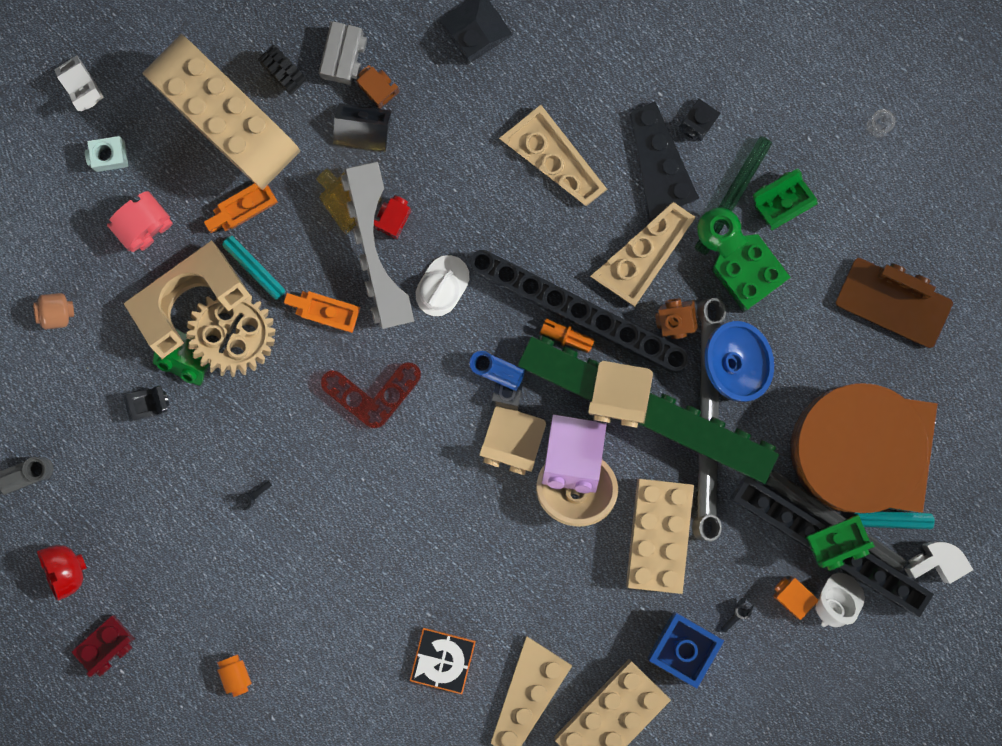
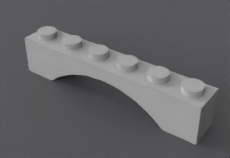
[341,161,414,329]

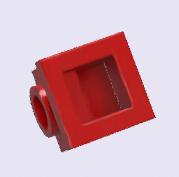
[373,195,411,239]

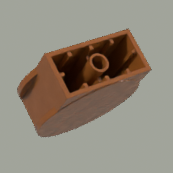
[790,383,938,513]

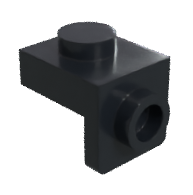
[123,385,169,422]

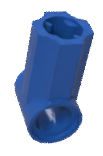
[469,351,525,391]

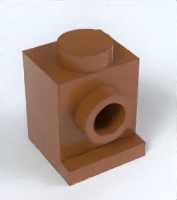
[357,65,399,109]

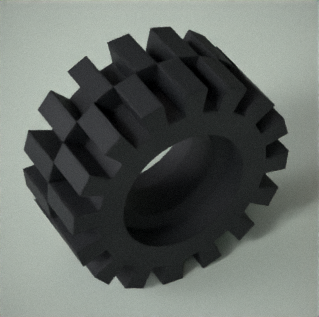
[258,44,306,95]

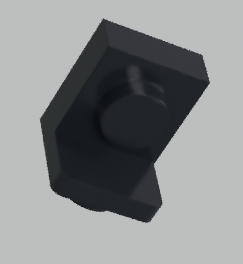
[680,98,721,141]

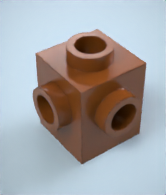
[656,298,698,339]

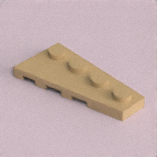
[590,202,696,307]
[491,636,572,746]

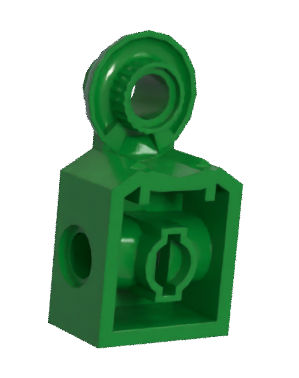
[697,207,791,313]

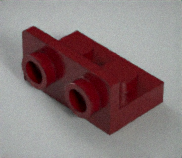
[72,615,135,678]

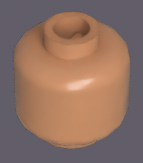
[33,293,74,329]

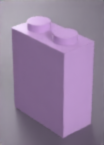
[542,415,607,493]

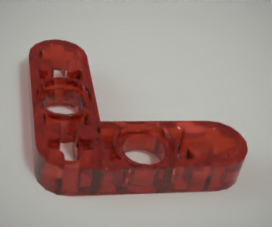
[321,362,421,429]

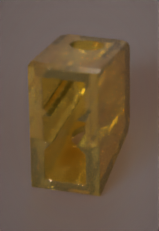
[316,168,382,235]

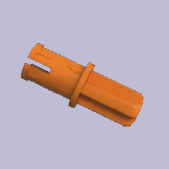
[540,318,594,353]

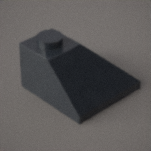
[439,0,513,64]

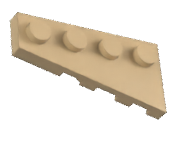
[499,105,608,206]

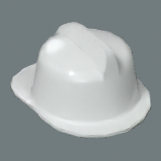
[416,255,469,316]
[816,573,865,628]

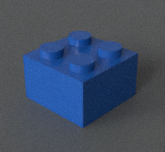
[647,611,724,688]

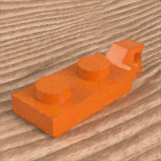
[204,183,278,233]
[284,291,361,333]

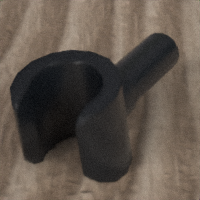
[236,480,272,510]
[721,598,754,633]

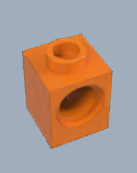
[773,576,819,620]

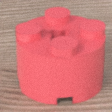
[107,191,173,252]

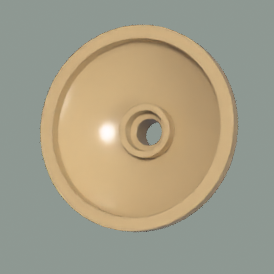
[536,460,618,527]

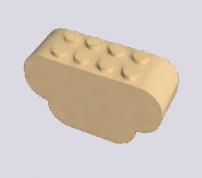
[142,34,300,190]

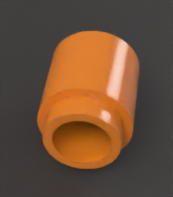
[217,654,252,697]

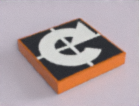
[410,627,476,694]

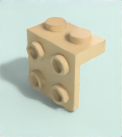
[588,361,653,428]
[479,406,546,476]

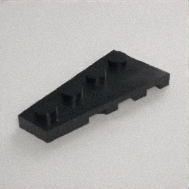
[630,101,699,221]

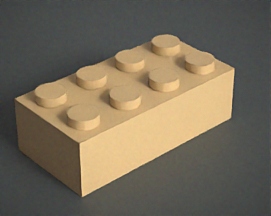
[626,479,694,594]
[554,659,671,746]

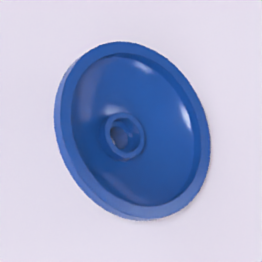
[704,321,774,402]

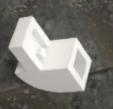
[54,56,104,112]
[904,541,973,584]

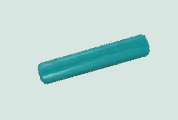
[222,236,285,300]
[854,511,935,529]

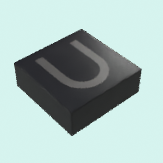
[491,383,523,411]

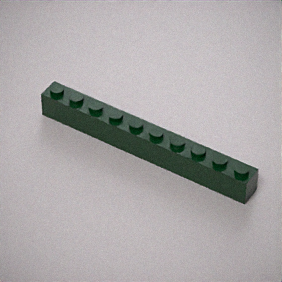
[518,335,779,484]

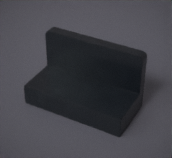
[333,103,391,152]

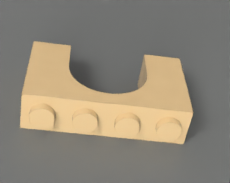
[124,241,251,359]

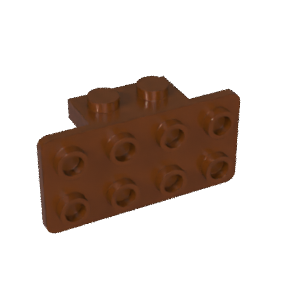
[835,258,953,348]

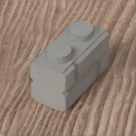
[318,21,367,85]

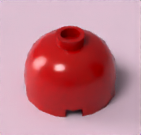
[37,545,87,601]

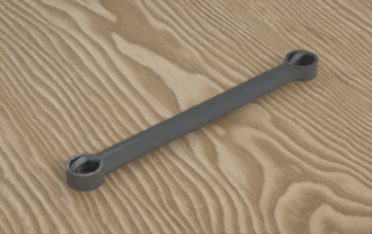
[692,298,726,541]

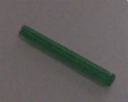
[695,136,772,255]

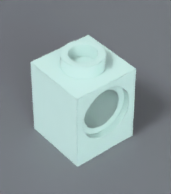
[85,136,129,172]

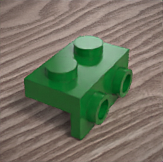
[753,168,818,231]
[153,329,211,386]
[806,515,875,570]

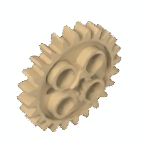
[186,296,275,377]

